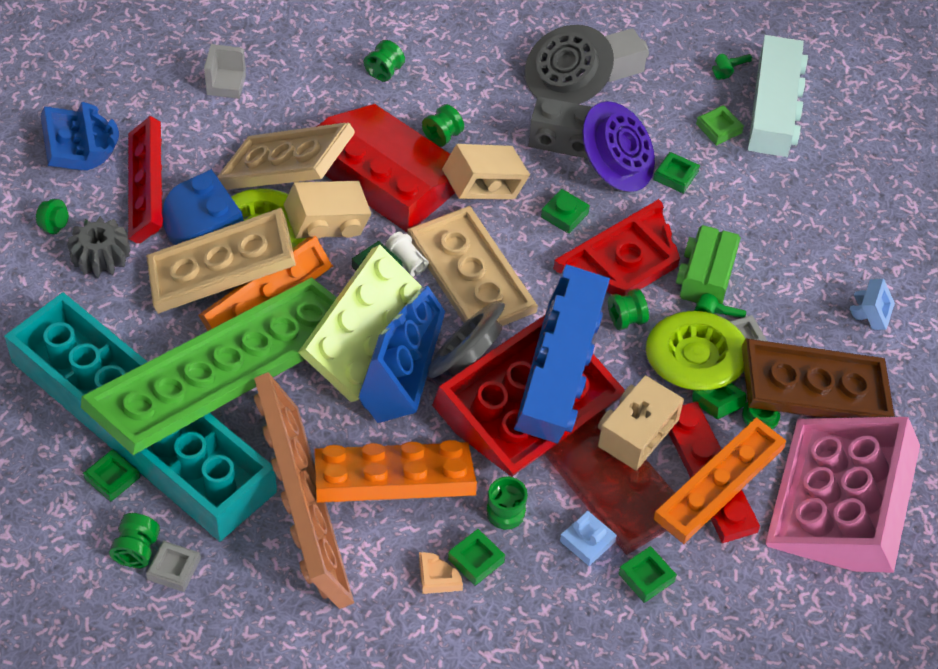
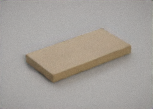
[217,123,355,190]
[408,206,538,326]
[146,208,296,314]

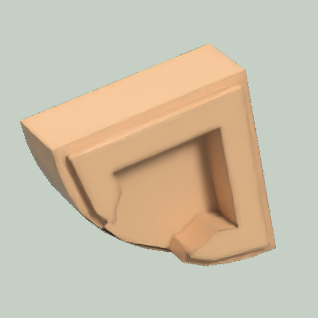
[419,552,463,594]

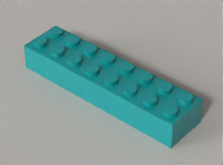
[4,292,277,542]

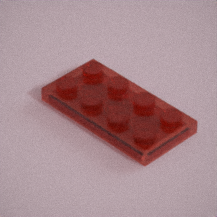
[544,410,675,555]

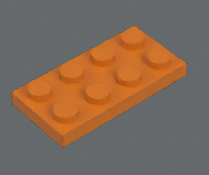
[314,440,477,503]

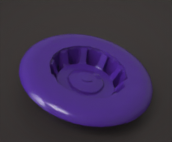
[582,101,655,192]

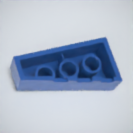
[514,264,610,444]

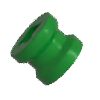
[364,40,405,82]
[422,104,464,147]
[608,288,649,331]

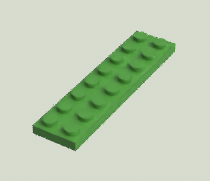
[81,277,337,455]

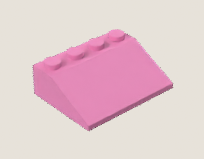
[765,417,920,573]

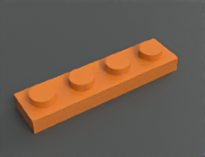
[198,236,333,331]
[654,417,786,544]

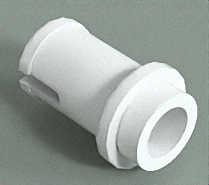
[386,232,429,277]

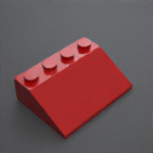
[316,104,455,233]
[432,315,625,477]

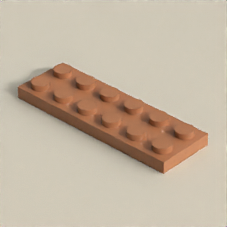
[254,372,354,609]

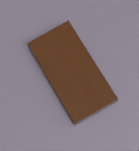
[742,338,895,418]

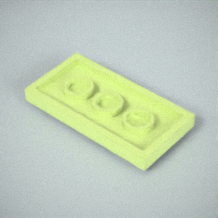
[298,245,422,402]

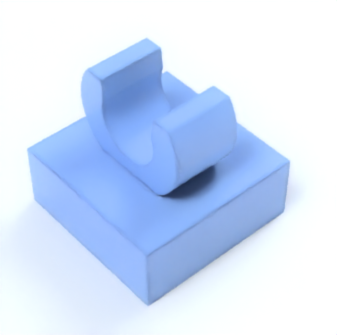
[850,279,895,330]
[560,511,617,566]

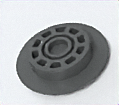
[525,25,614,104]
[428,301,505,378]

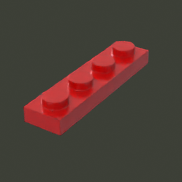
[128,116,163,244]
[669,401,760,543]

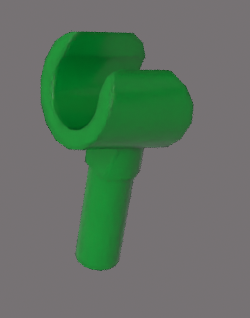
[712,54,752,80]
[694,293,746,318]

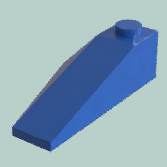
[358,285,446,423]

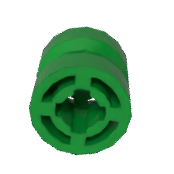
[486,476,528,530]
[109,513,160,569]

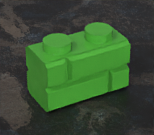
[676,225,741,304]

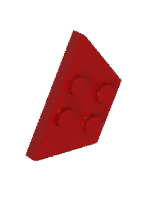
[553,199,680,296]

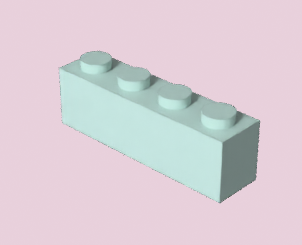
[748,35,808,157]

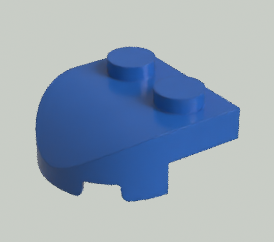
[40,102,119,170]
[162,169,244,245]

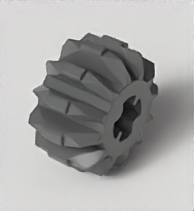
[67,216,131,278]

